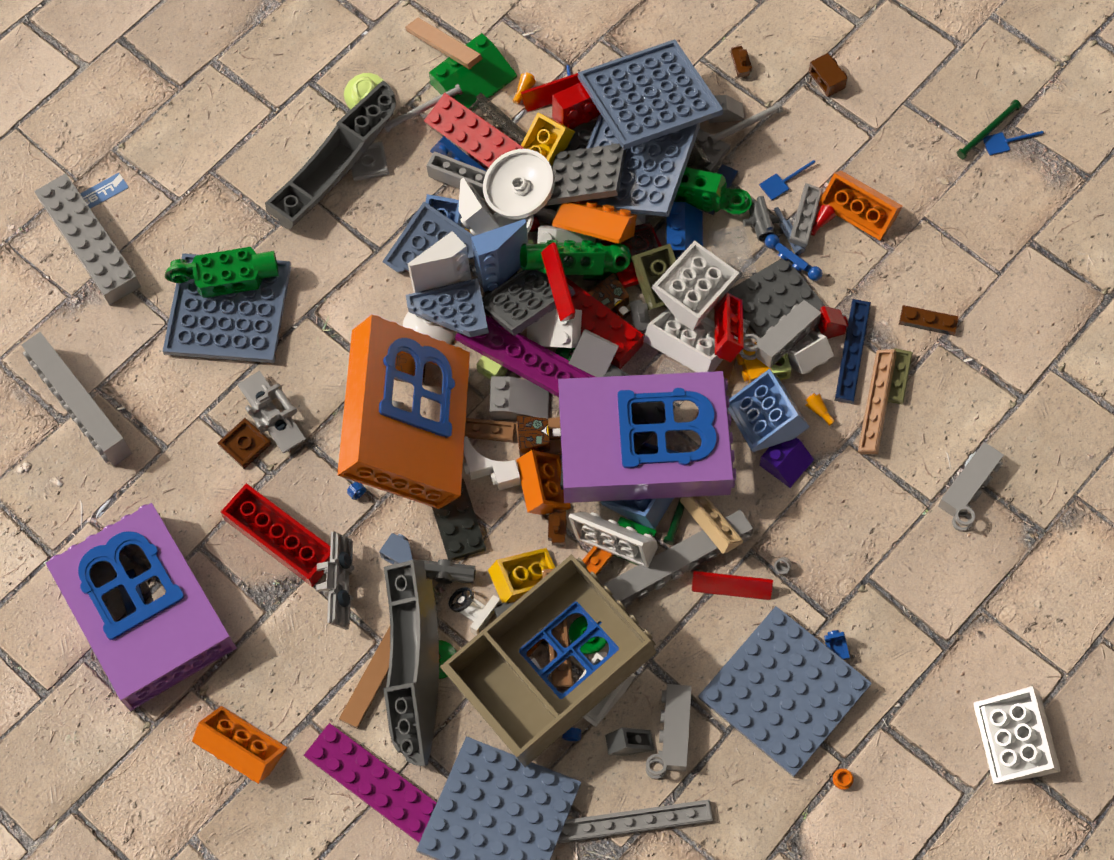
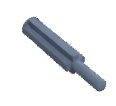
[774,207,806,255]

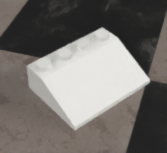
[408,231,471,293]
[652,241,739,331]
[643,309,738,372]
[569,512,658,568]
[974,687,1061,784]

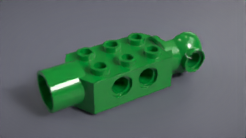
[674,167,752,215]
[520,240,631,275]
[165,247,279,298]

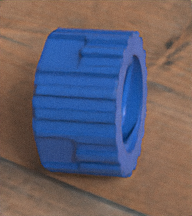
[347,482,366,500]
[562,727,581,741]

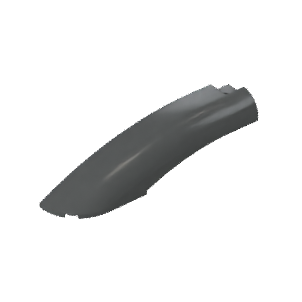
[265,81,396,229]
[383,560,439,766]

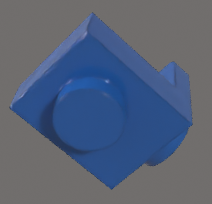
[824,630,850,660]

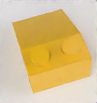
[521,112,575,166]
[488,548,555,603]

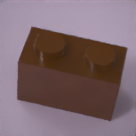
[809,53,848,97]

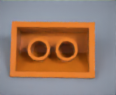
[517,450,571,515]

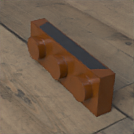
[899,305,959,336]

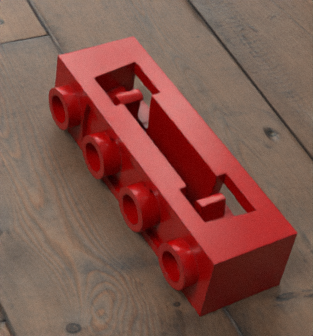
[714,293,744,362]

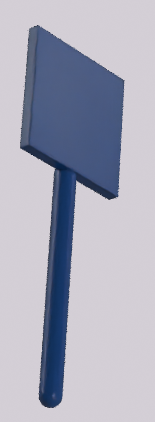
[983,131,1044,156]
[759,160,815,201]

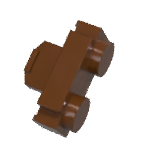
[730,46,752,78]
[548,509,567,546]

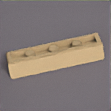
[680,496,743,554]

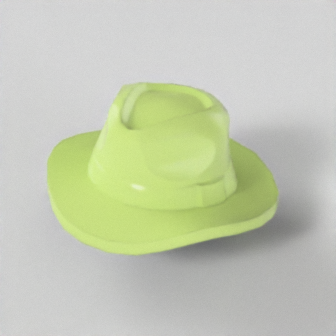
[344,73,384,110]

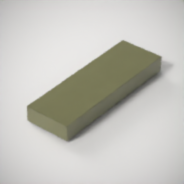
[888,348,913,405]

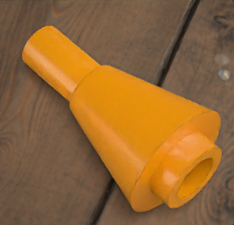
[513,72,536,104]
[805,393,835,426]

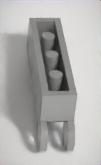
[740,300,821,368]
[938,442,1004,532]
[646,684,692,779]

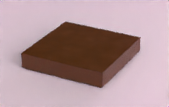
[217,418,272,469]

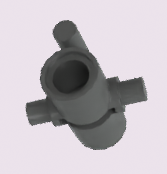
[743,196,780,241]

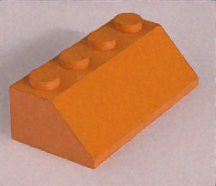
[818,170,903,240]
[552,201,637,244]
[192,706,287,784]

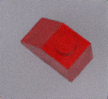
[818,306,848,339]

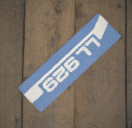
[80,173,128,208]

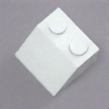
[787,331,834,374]

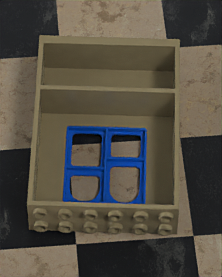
[440,554,657,767]

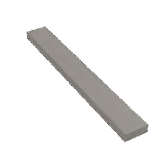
[557,800,713,844]

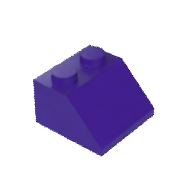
[759,437,814,488]

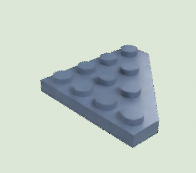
[382,202,474,273]
[406,278,489,337]

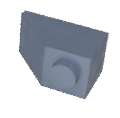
[379,533,413,565]

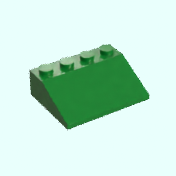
[429,33,517,111]

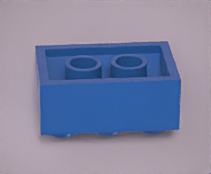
[666,202,703,260]

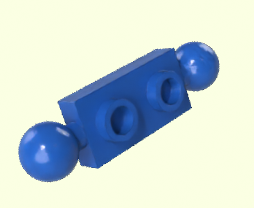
[765,234,823,281]

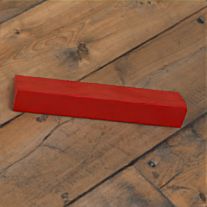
[521,73,580,112]
[541,242,576,322]
[691,571,773,600]

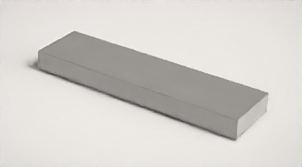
[788,183,823,248]

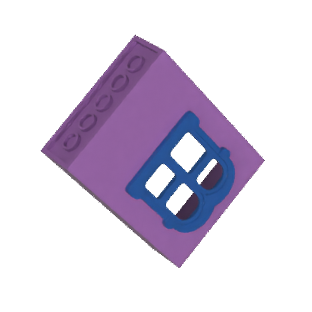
[558,371,736,503]
[46,503,237,711]

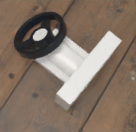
[448,587,501,635]

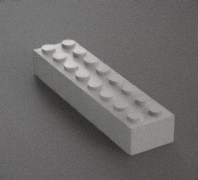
[34,173,141,305]
[21,332,133,467]

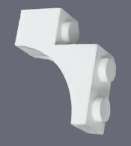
[463,437,521,491]

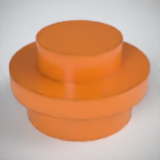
[832,769,854,790]

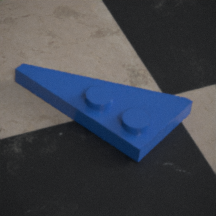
[430,136,486,171]

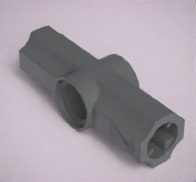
[424,559,476,584]

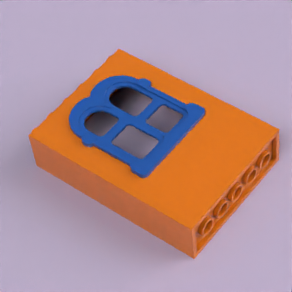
[337,315,470,509]

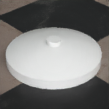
[483,149,555,219]

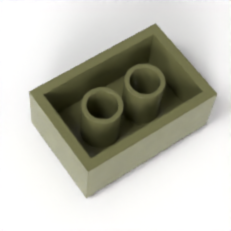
[631,244,676,310]

